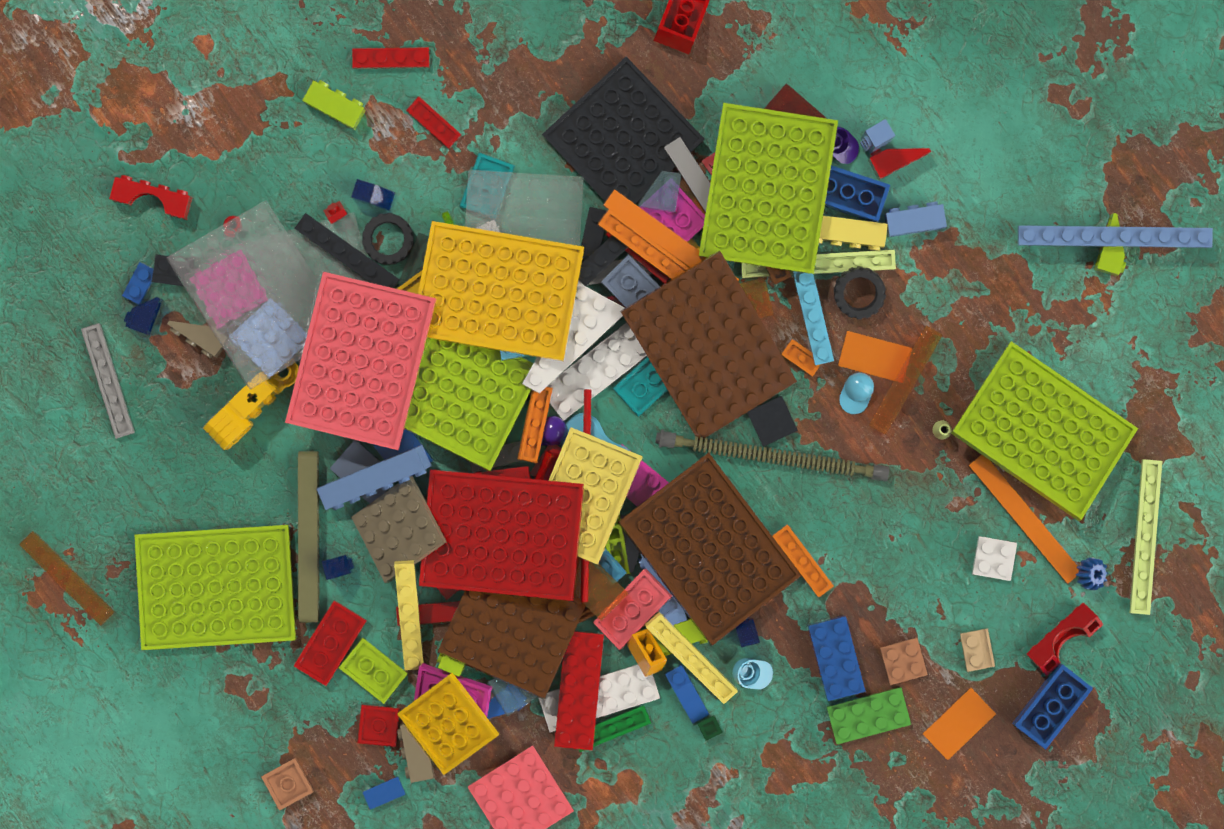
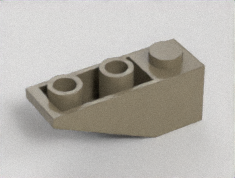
[167,321,230,358]
[398,724,435,783]

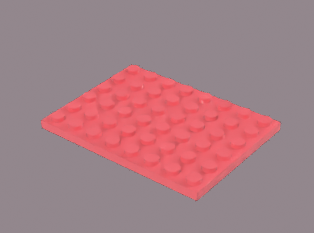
[285,272,436,450]

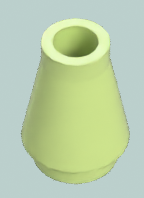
[933,420,952,440]

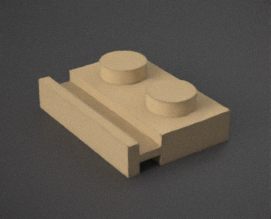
[959,628,995,672]

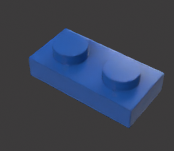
[122,262,153,305]

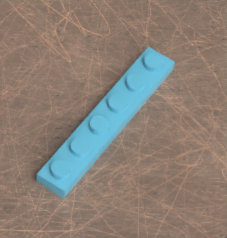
[792,271,834,366]

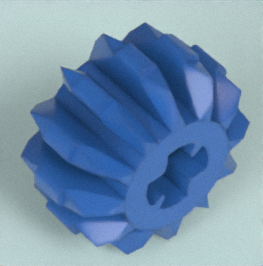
[1075,557,1109,591]

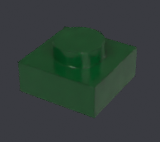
[697,715,723,741]

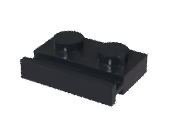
[152,254,194,288]

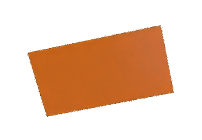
[838,331,912,383]
[923,688,996,760]

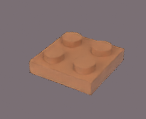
[880,637,928,685]
[261,758,314,811]

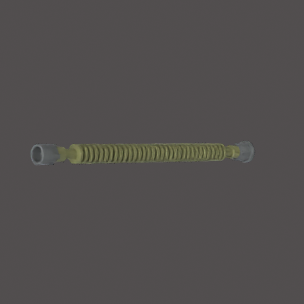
[655,429,889,482]

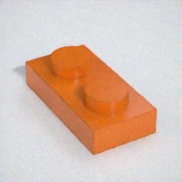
[781,339,821,377]

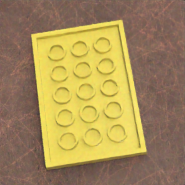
[549,428,643,564]

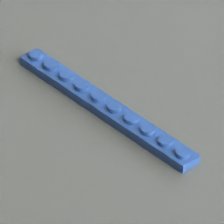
[1018,226,1213,248]

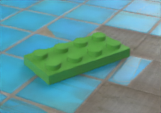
[826,687,911,744]

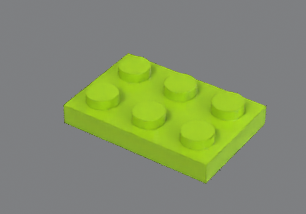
[339,637,408,704]

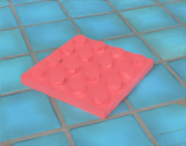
[468,745,574,829]

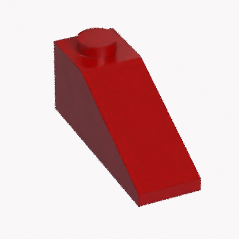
[868,148,931,180]

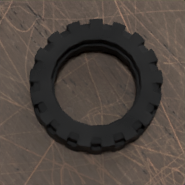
[362,213,414,265]
[834,266,886,319]

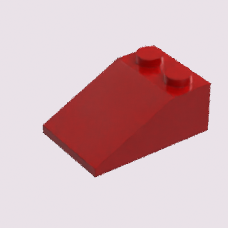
[653,0,710,55]

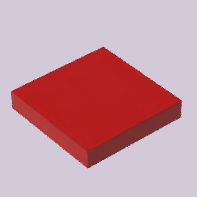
[357,704,400,747]

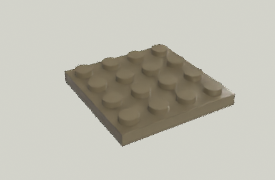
[351,476,446,583]

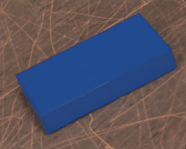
[363,776,406,810]

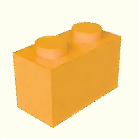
[627,629,667,677]

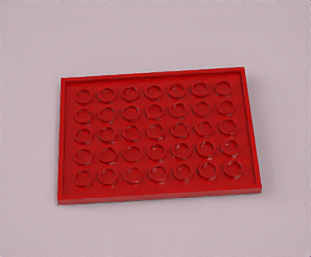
[419,470,584,601]

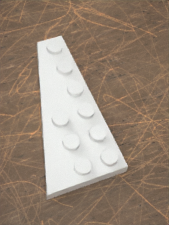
[522,283,624,393]

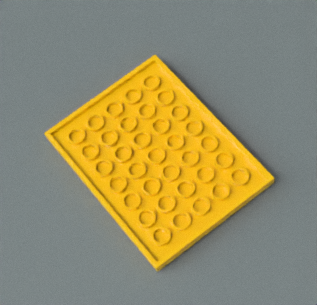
[418,221,584,362]

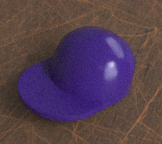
[833,126,859,164]
[541,416,568,446]

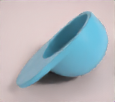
[839,372,874,414]
[732,658,773,689]

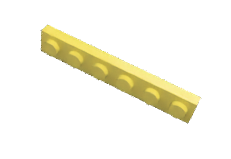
[394,560,424,670]
[645,612,738,704]

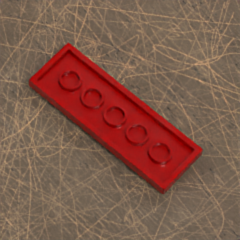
[554,631,604,750]

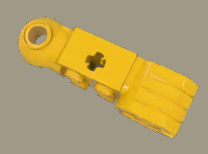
[203,359,299,450]

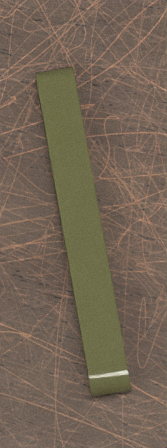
[298,451,320,623]

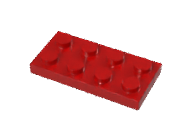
[294,600,367,686]

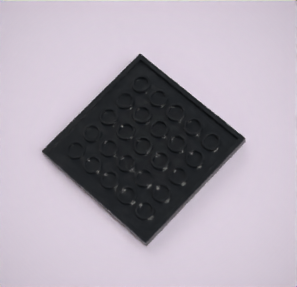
[542,56,705,204]

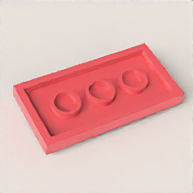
[593,569,672,650]

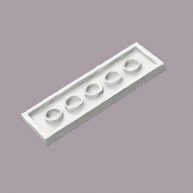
[547,323,647,421]
[539,664,660,732]

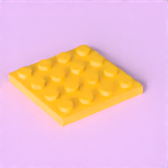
[398,673,499,775]

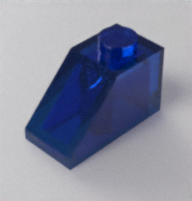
[351,179,395,211]
[124,297,163,335]
[321,554,355,580]
[735,617,760,648]

